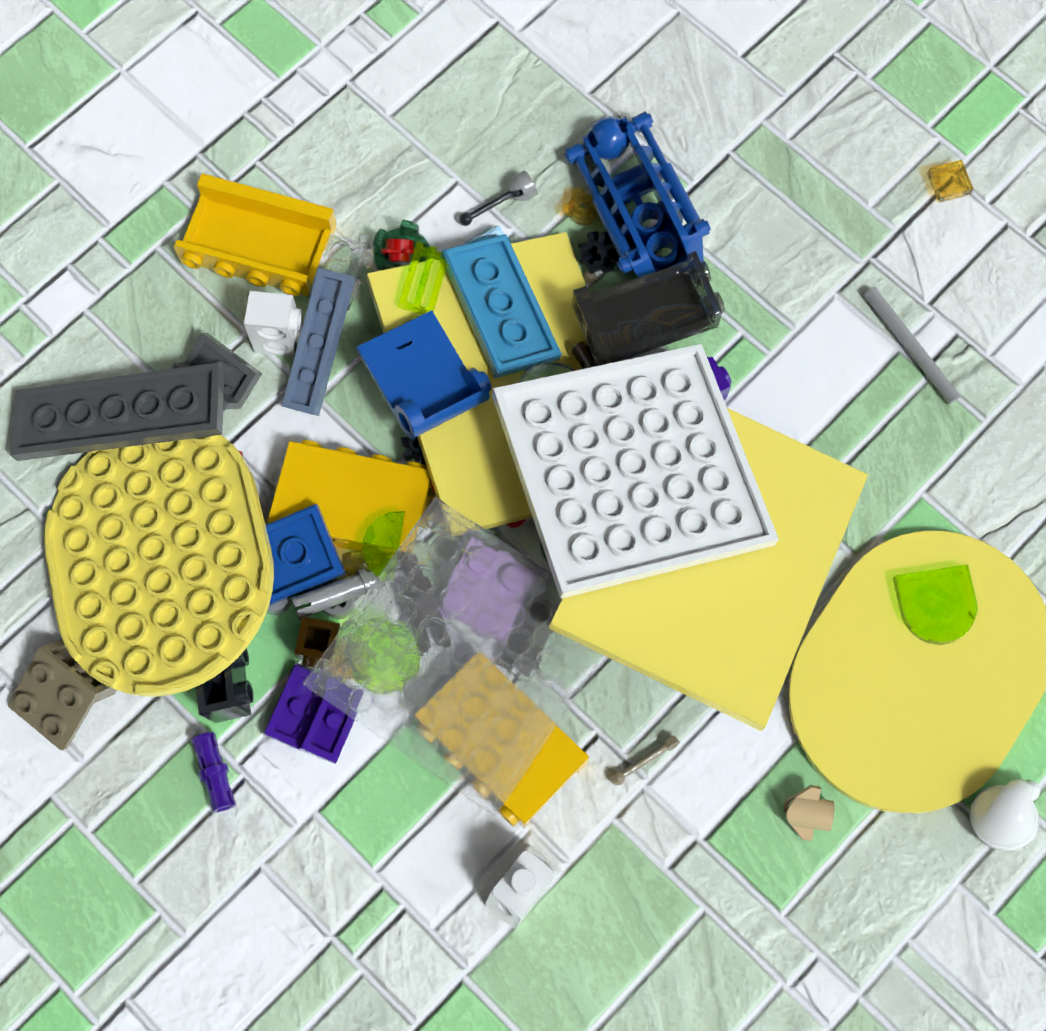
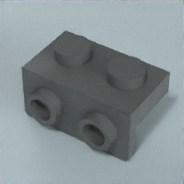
[171,333,262,411]

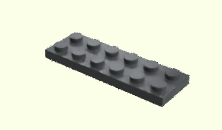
[10,363,225,461]

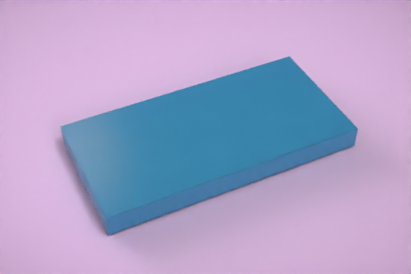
[440,234,562,378]

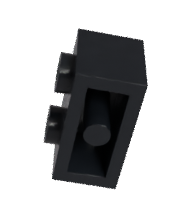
[196,648,254,723]

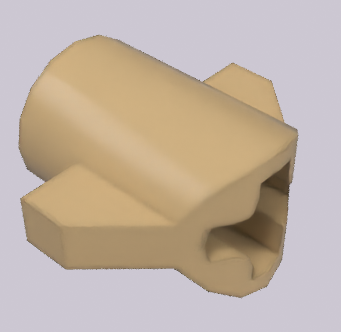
[784,785,835,841]

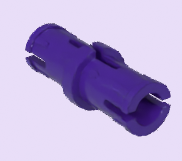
[191,732,237,813]

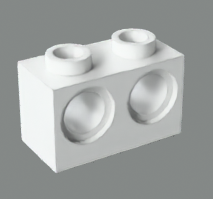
[244,291,303,357]

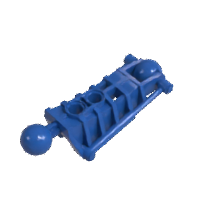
[564,111,715,334]

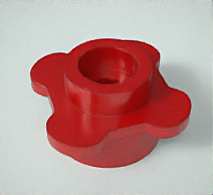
[381,239,418,262]

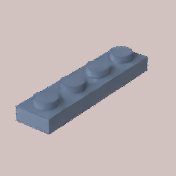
[282,268,356,416]

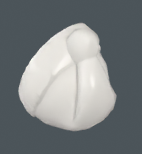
[970,779,1041,851]

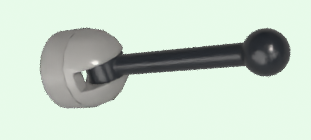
[459,170,538,226]

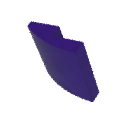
[262,664,366,764]

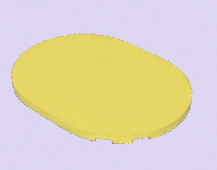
[44,435,274,697]
[788,531,1046,814]

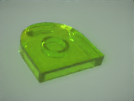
[893,564,978,645]

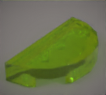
[362,511,405,586]

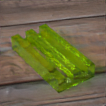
[398,241,447,315]

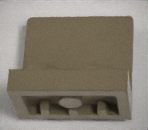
[8,639,116,750]

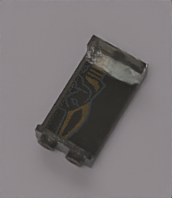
[572,251,725,366]

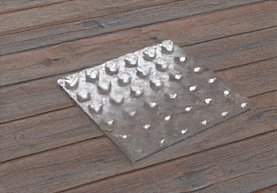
[302,496,604,817]

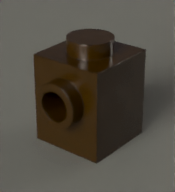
[295,616,340,669]

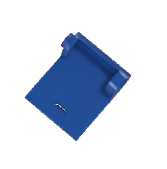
[356,310,492,439]

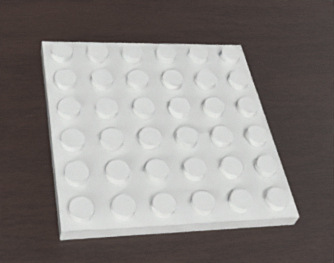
[492,344,779,599]

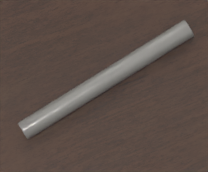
[864,287,961,405]

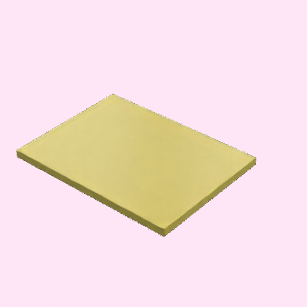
[366,232,614,538]
[549,408,868,732]

